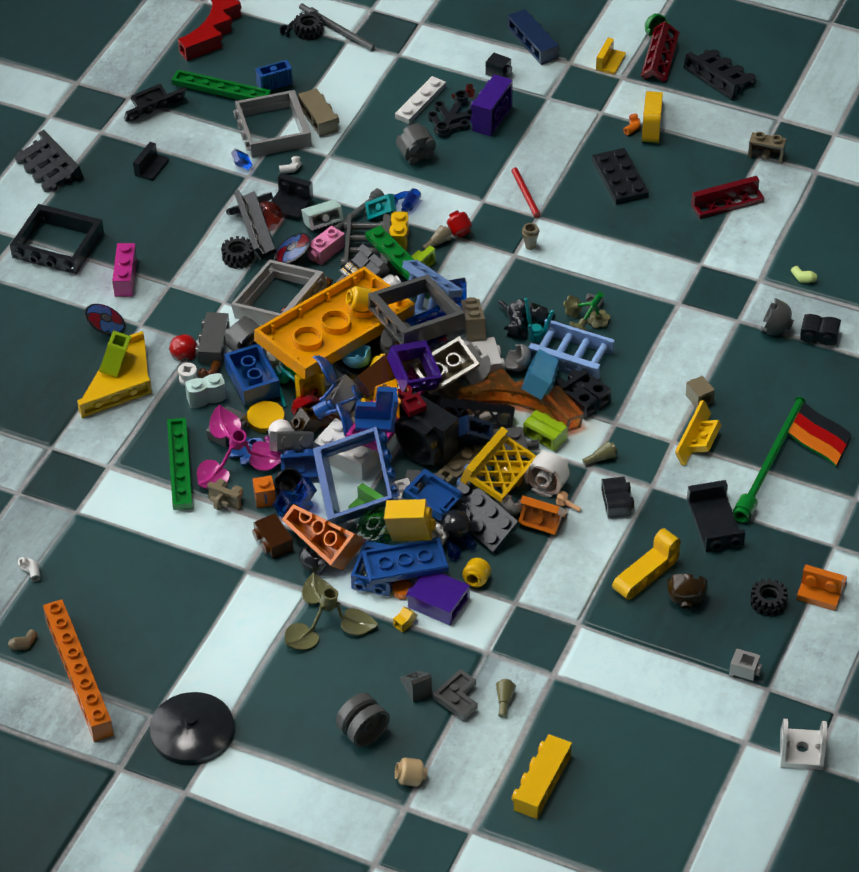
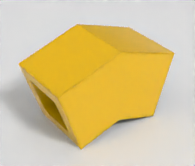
[393,606,418,633]

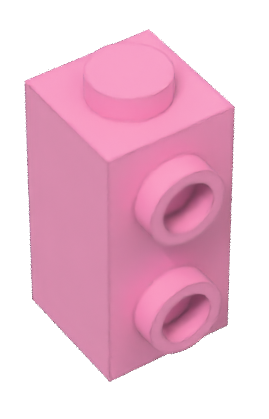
[307,226,345,265]

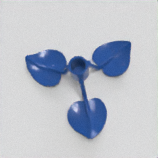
[312,355,365,436]

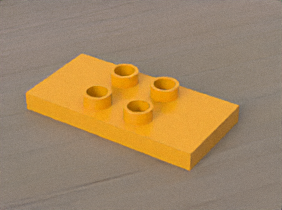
[254,267,415,380]

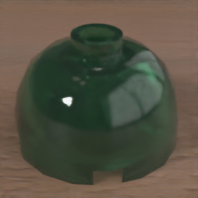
[356,506,392,544]

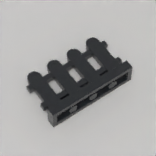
[683,49,756,100]
[15,129,84,192]

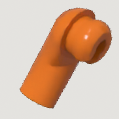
[623,113,640,135]

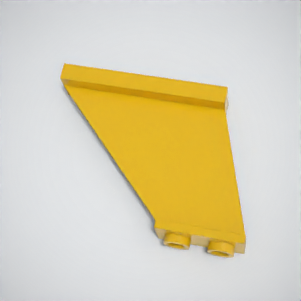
[77,331,152,418]

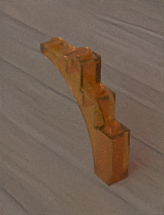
[458,368,584,432]

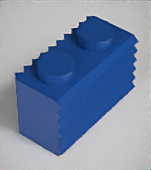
[255,60,293,90]

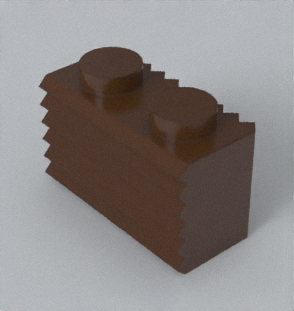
[252,513,293,559]

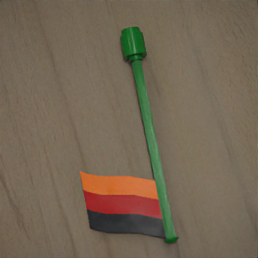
[733,396,851,523]

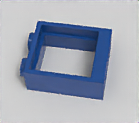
[351,540,396,596]

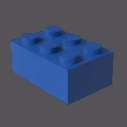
[224,344,280,407]

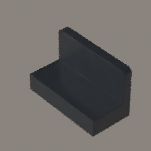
[133,142,169,181]

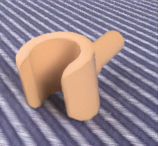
[556,491,581,512]

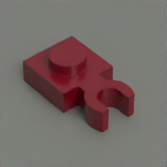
[398,385,427,417]

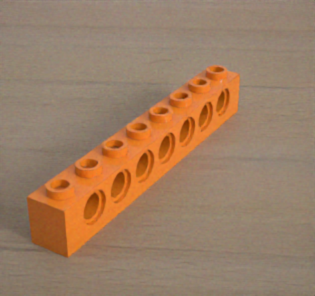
[43,599,114,742]

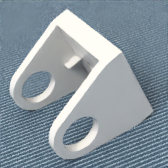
[780,719,827,770]

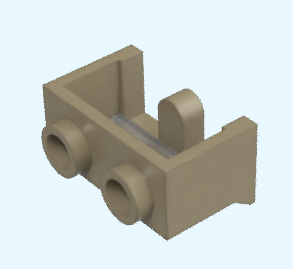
[748,132,786,163]

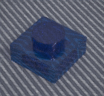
[231,148,252,170]

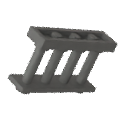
[341,213,391,276]

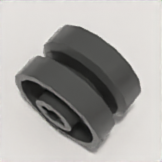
[335,693,390,747]

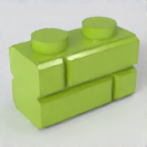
[523,410,568,451]

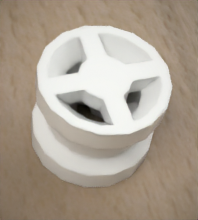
[178,363,198,386]

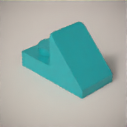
[365,194,396,220]

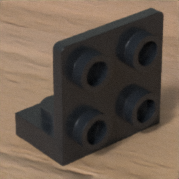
[267,173,313,219]

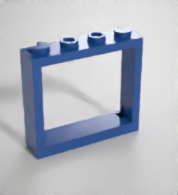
[313,426,400,525]

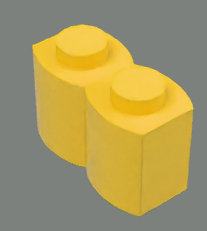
[389,211,409,251]

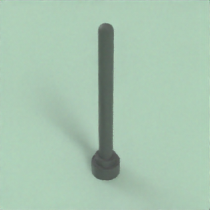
[334,188,384,230]

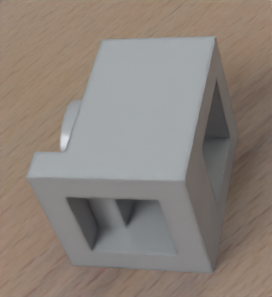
[729,648,763,681]

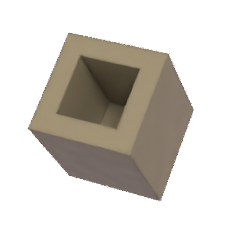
[685,376,715,408]

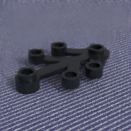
[428,90,472,137]

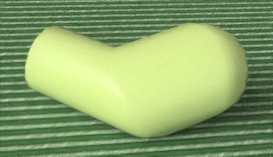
[791,266,818,283]

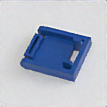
[402,468,463,520]

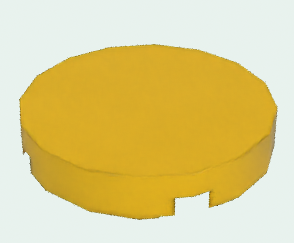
[247,401,285,433]

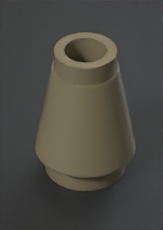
[522,223,540,250]

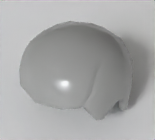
[505,344,531,372]
[495,495,524,516]

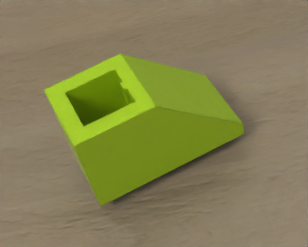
[99,330,131,377]

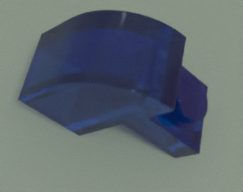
[272,477,317,518]

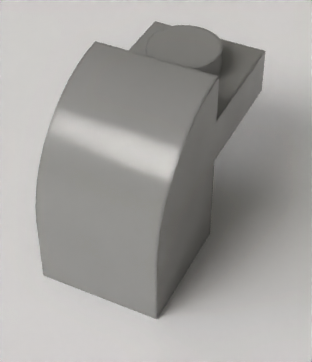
[463,342,491,389]

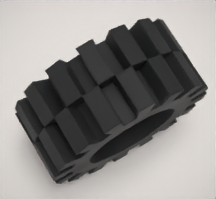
[294,11,324,40]
[221,236,254,269]
[750,578,788,616]

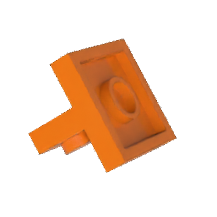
[519,495,567,535]
[796,564,847,611]

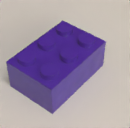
[470,74,513,136]

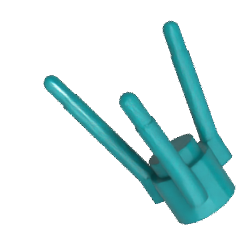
[524,298,554,343]
[273,365,295,408]

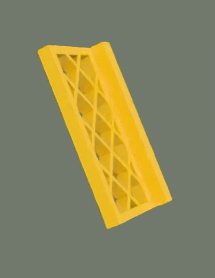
[459,427,537,502]

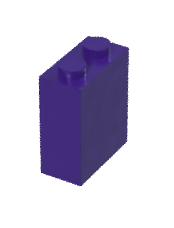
[406,573,470,626]

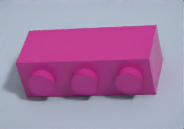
[112,243,137,297]

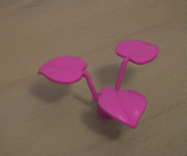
[197,405,282,489]

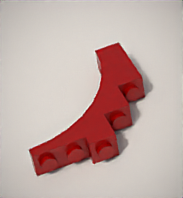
[178,0,242,61]

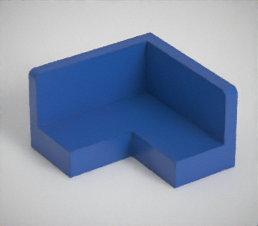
[354,387,398,433]

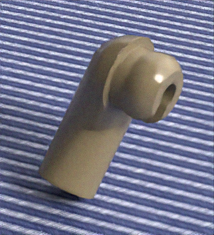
[8,629,38,651]

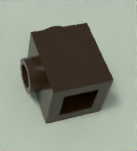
[290,407,324,435]

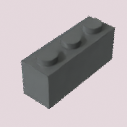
[196,312,230,366]

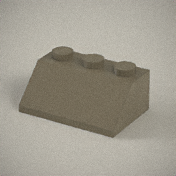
[411,336,480,395]

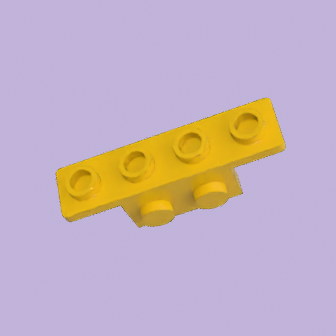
[675,400,722,465]

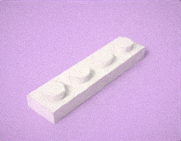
[395,76,446,124]

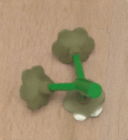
[563,292,611,332]

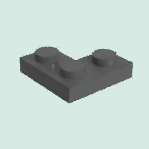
[433,669,478,721]

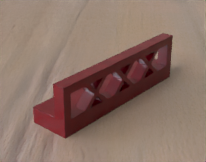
[641,21,680,82]
[691,176,765,219]

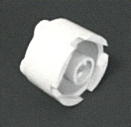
[524,450,570,497]

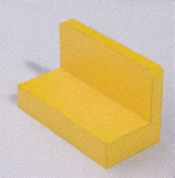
[596,37,626,75]

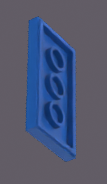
[361,537,449,585]

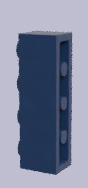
[508,9,559,65]

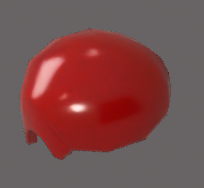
[169,334,197,361]

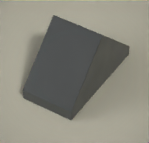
[400,670,432,702]

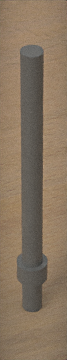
[299,3,375,51]

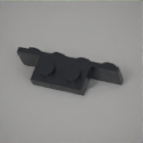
[124,83,186,121]

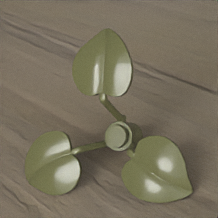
[284,572,378,651]

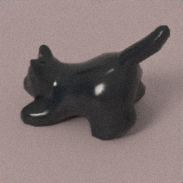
[498,299,528,339]

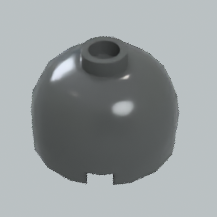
[760,298,794,336]

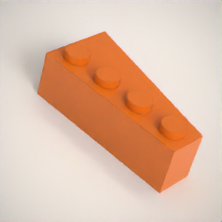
[282,504,367,571]

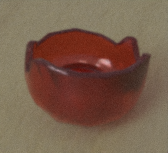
[260,201,282,228]

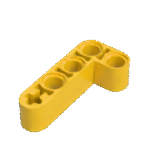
[642,91,663,143]
[612,528,681,600]

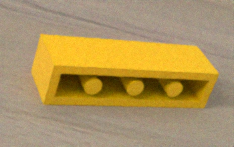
[511,734,572,819]

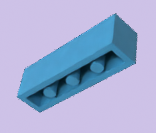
[521,349,559,400]

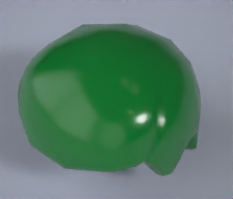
[645,13,671,38]

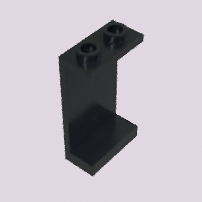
[687,480,745,552]

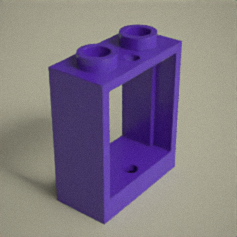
[387,340,442,393]

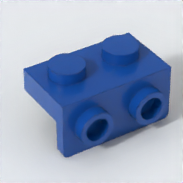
[280,449,319,479]

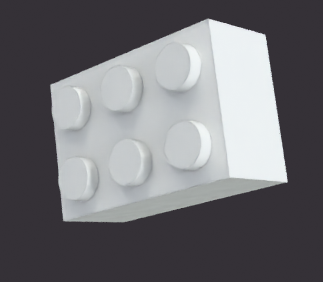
[314,418,380,480]

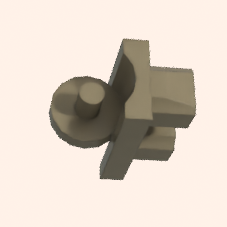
[207,478,244,510]

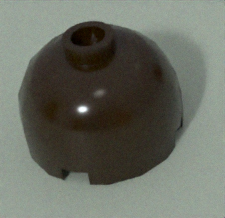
[667,574,708,609]

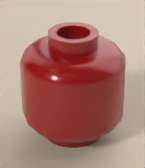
[446,210,473,238]

